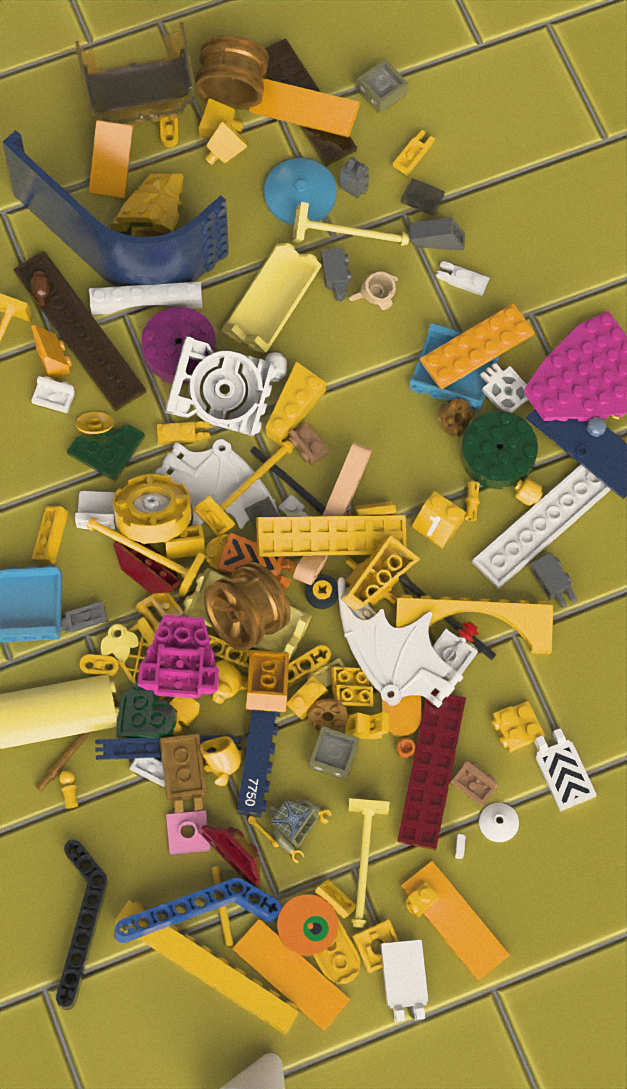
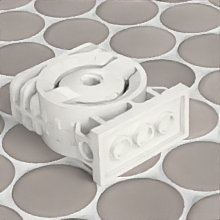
[165,337,277,436]

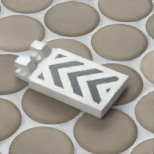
[534,728,597,811]

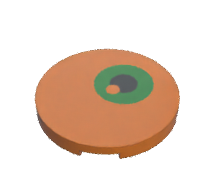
[277,894,338,956]

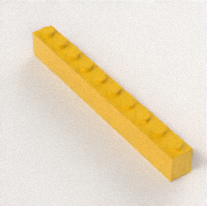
[115,900,299,1035]

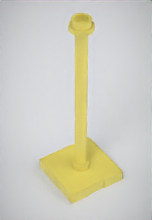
[292,202,409,246]
[348,798,390,928]

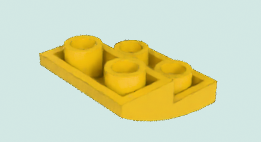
[330,667,373,707]

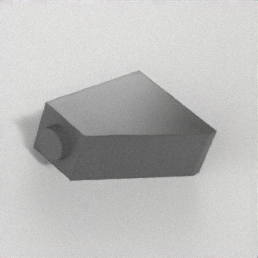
[408,217,465,250]

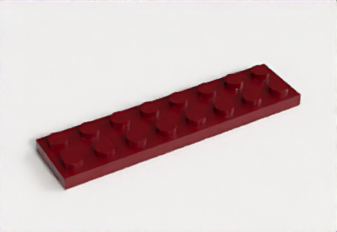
[397,691,466,850]

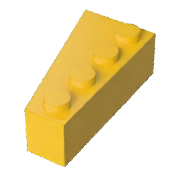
[265,362,326,446]
[341,535,420,611]

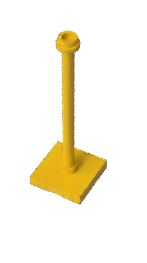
[0,294,33,342]
[192,440,294,536]
[86,517,206,599]

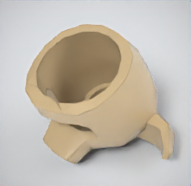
[348,271,398,310]

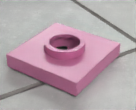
[166,810,210,855]

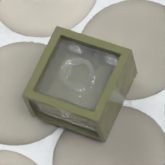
[357,59,408,114]
[309,726,360,781]

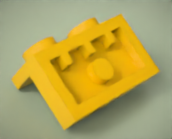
[355,501,396,516]

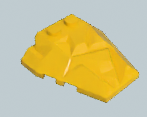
[110,173,184,233]

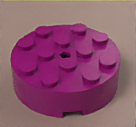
[141,307,217,384]

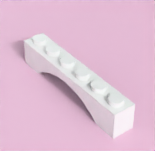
[89,282,202,315]

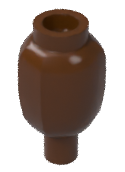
[30,271,49,306]

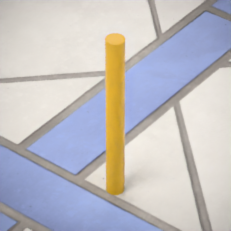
[211,866,234,947]

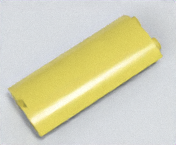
[222,243,322,353]
[0,674,119,749]

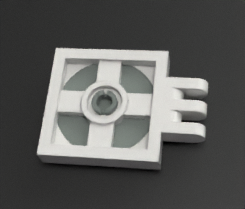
[480,363,529,413]

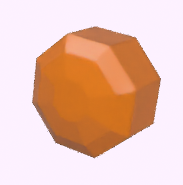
[396,738,416,759]

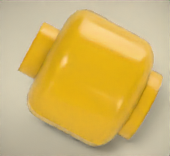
[514,478,543,506]

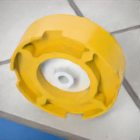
[113,474,191,544]

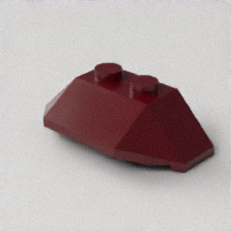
[113,536,183,593]
[198,825,260,887]

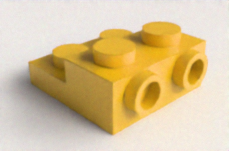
[491,701,545,752]

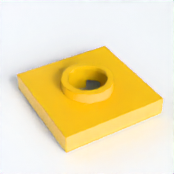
[352,919,399,974]

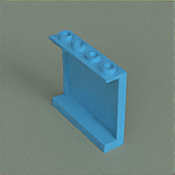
[409,323,499,411]
[0,565,62,643]

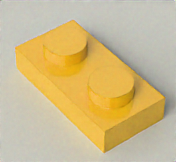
[315,879,356,919]

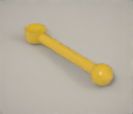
[248,816,279,847]

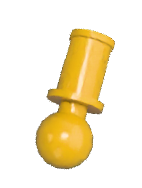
[59,770,78,809]

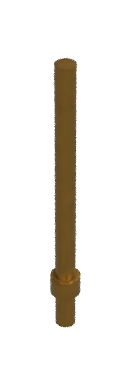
[35,698,118,792]

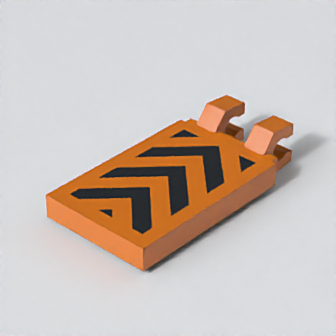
[217,533,297,590]

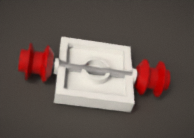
[433,621,479,689]

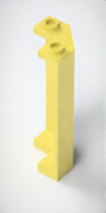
[183,568,312,661]

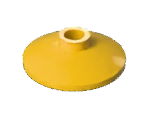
[76,412,114,434]

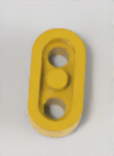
[160,112,179,147]
[79,654,119,677]

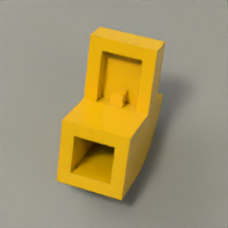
[345,712,389,739]

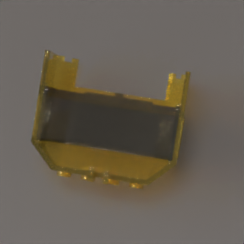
[75,22,196,126]

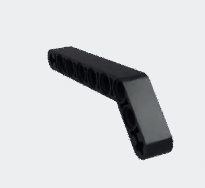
[56,840,108,1010]

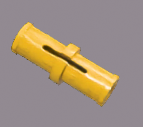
[465,482,480,521]

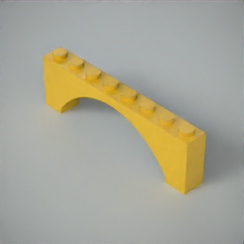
[396,595,553,654]

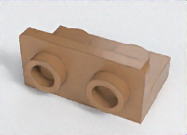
[288,423,329,466]

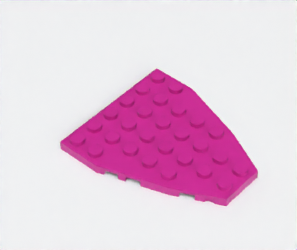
[523,311,627,421]

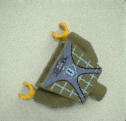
[268,799,332,863]

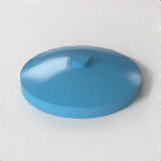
[264,158,337,225]

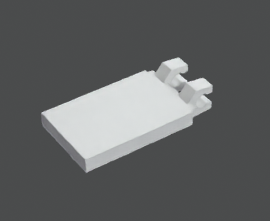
[380,940,428,1022]

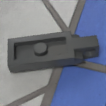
[61,601,108,633]

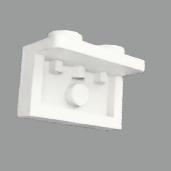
[32,376,75,413]

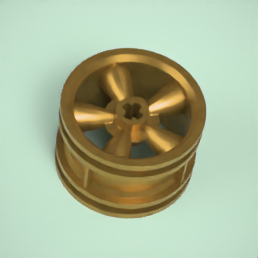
[194,35,269,110]
[204,562,291,651]

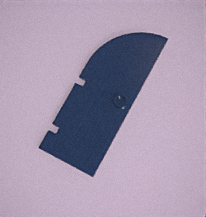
[525,409,627,500]

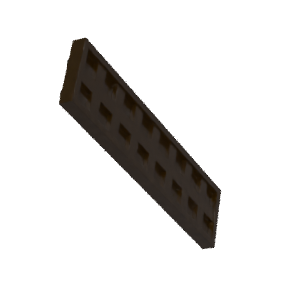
[265,38,357,166]

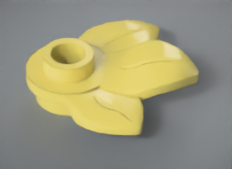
[101,624,139,662]

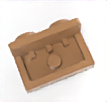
[451,760,498,807]

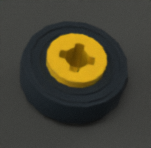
[305,574,338,609]

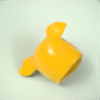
[212,659,248,704]
[200,736,246,786]

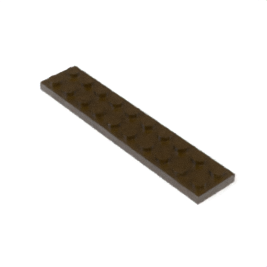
[13,251,146,412]

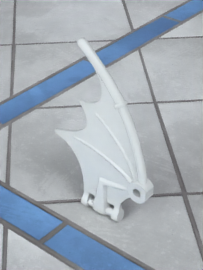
[155,439,280,529]
[337,577,464,708]

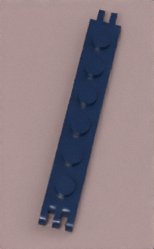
[95,735,241,760]

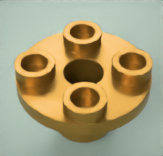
[437,399,474,436]
[308,696,348,732]

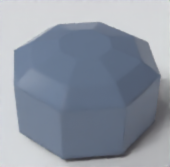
[587,417,606,437]

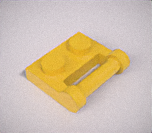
[136,593,185,633]

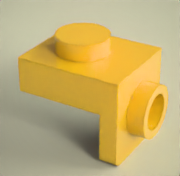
[405,882,439,917]

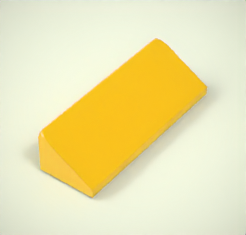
[32,506,68,564]

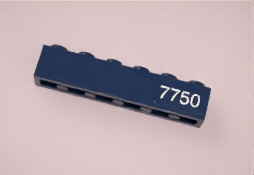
[237,710,281,818]

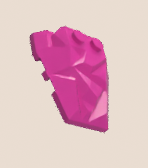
[138,615,219,698]

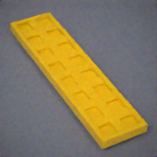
[256,515,407,557]

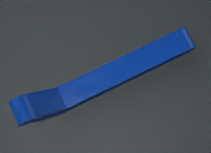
[114,878,281,943]

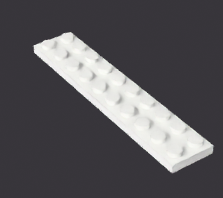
[472,465,611,590]

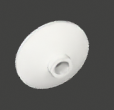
[479,803,519,842]

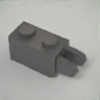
[321,247,351,302]

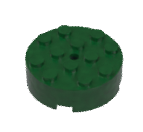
[461,411,538,490]

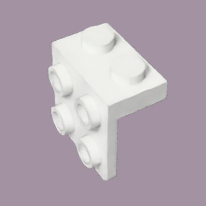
[75,491,115,529]

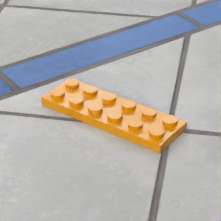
[420,303,534,390]

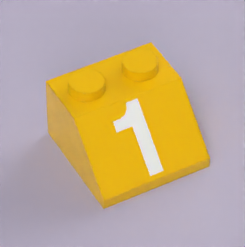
[411,491,466,549]

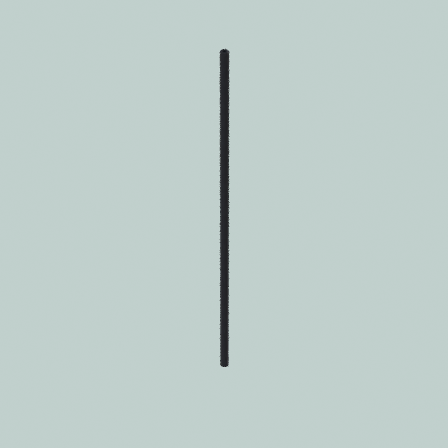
[250,446,496,660]

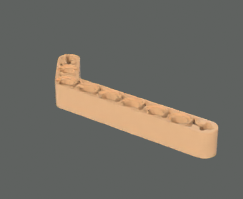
[293,442,372,585]

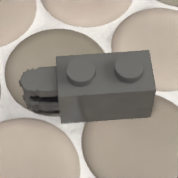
[340,157,370,199]
[530,553,577,608]

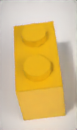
[164,525,205,559]
[286,676,330,720]

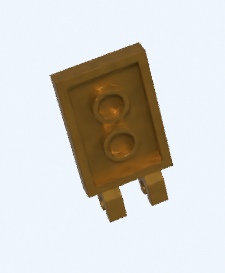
[159,734,207,814]

